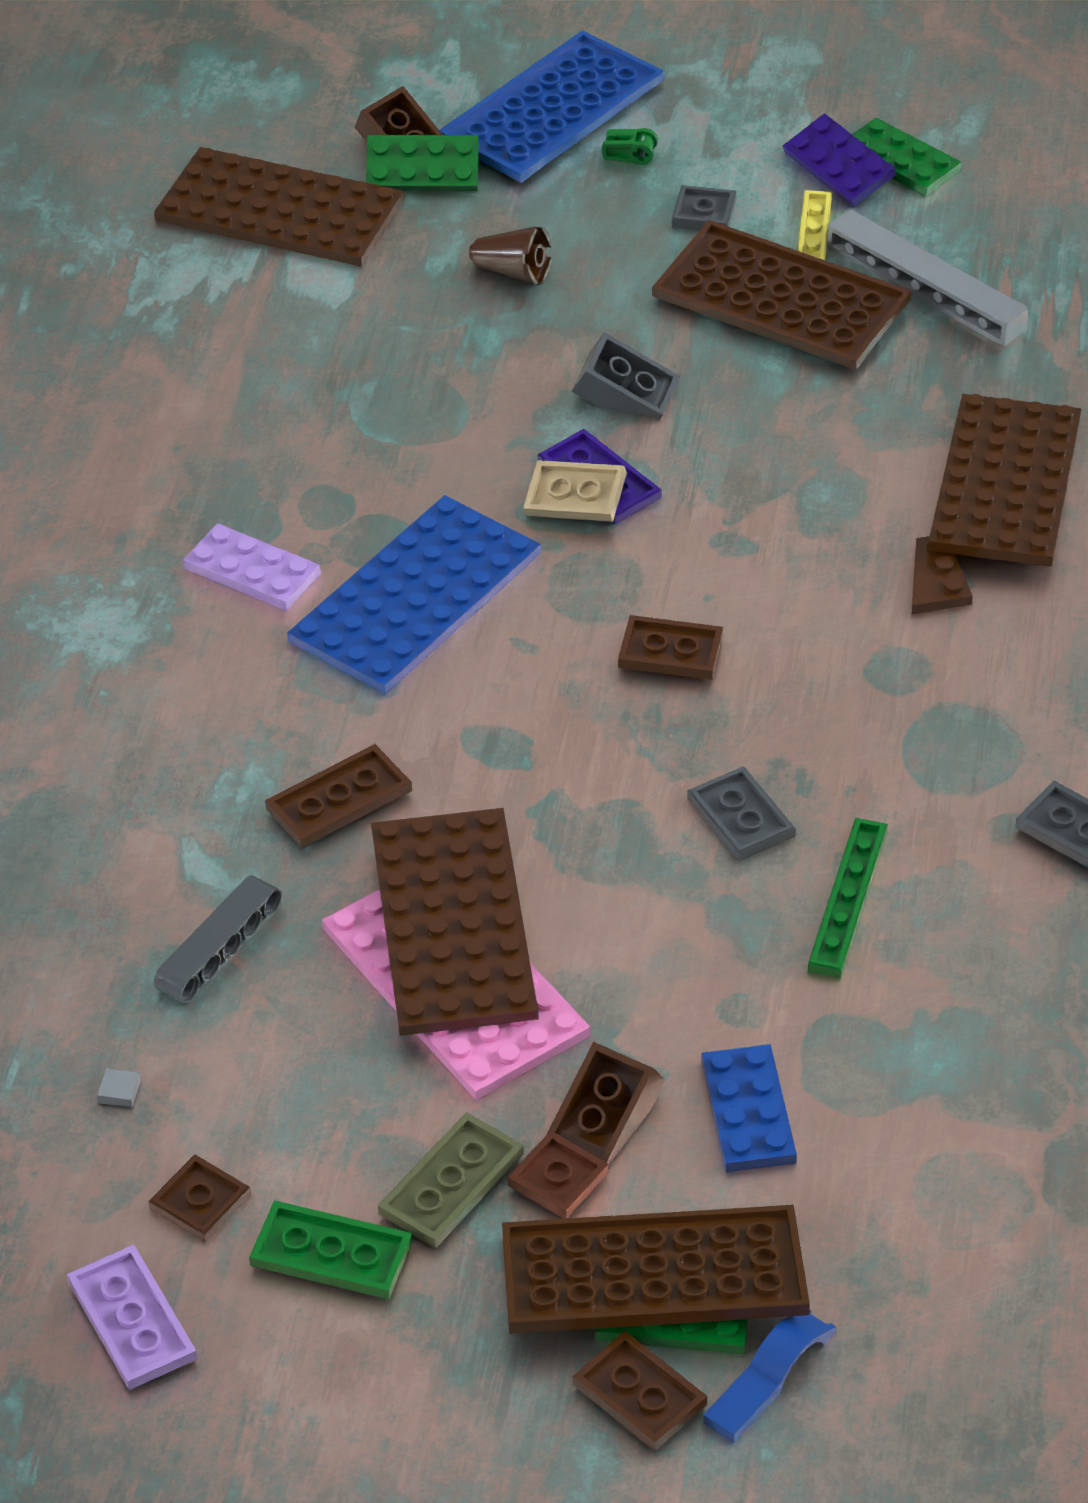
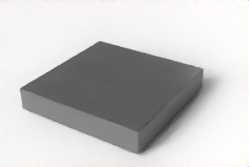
[672,185,737,230]

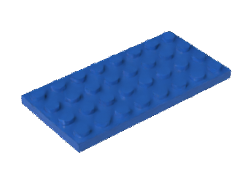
[440,30,665,183]
[287,495,542,695]

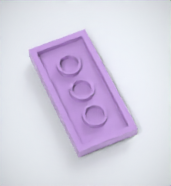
[183,523,321,611]
[67,1245,197,1390]

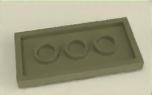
[378,1112,524,1249]

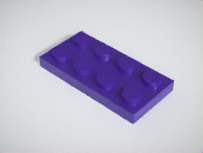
[782,113,896,208]

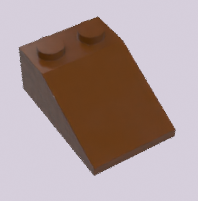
[354,86,443,142]
[546,1042,666,1164]

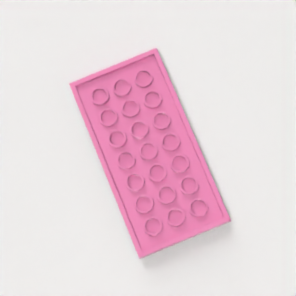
[321,889,591,1100]

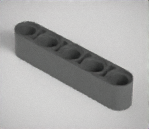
[154,875,282,1004]

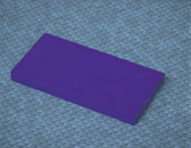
[538,429,662,524]

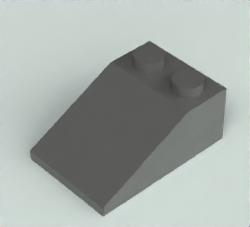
[572,332,680,419]

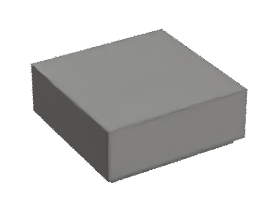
[97,1068,141,1107]

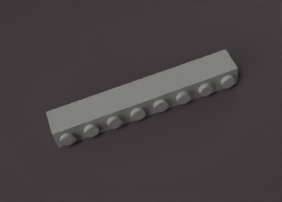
[827,209,1029,347]

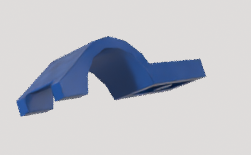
[703,1310,836,1443]

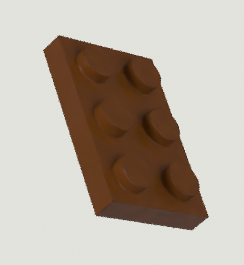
[618,615,723,680]
[572,1331,707,1451]

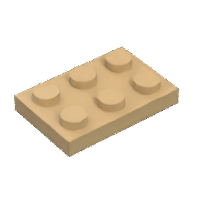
[523,460,627,522]

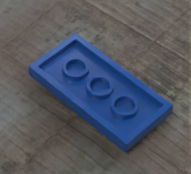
[701,1044,797,1172]

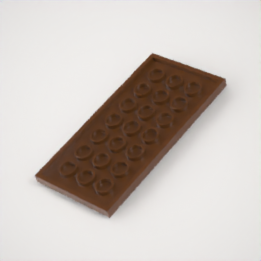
[154,147,404,267]
[652,220,911,370]
[928,394,1081,567]
[371,808,539,1036]
[502,1205,810,1334]

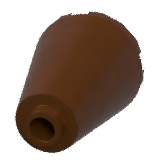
[469,227,552,284]

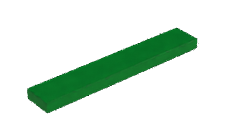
[808,818,888,979]

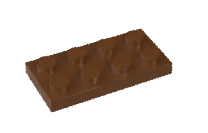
[265,744,412,848]

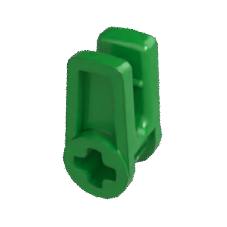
[602,128,658,165]

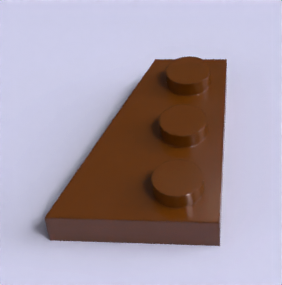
[911,536,973,615]

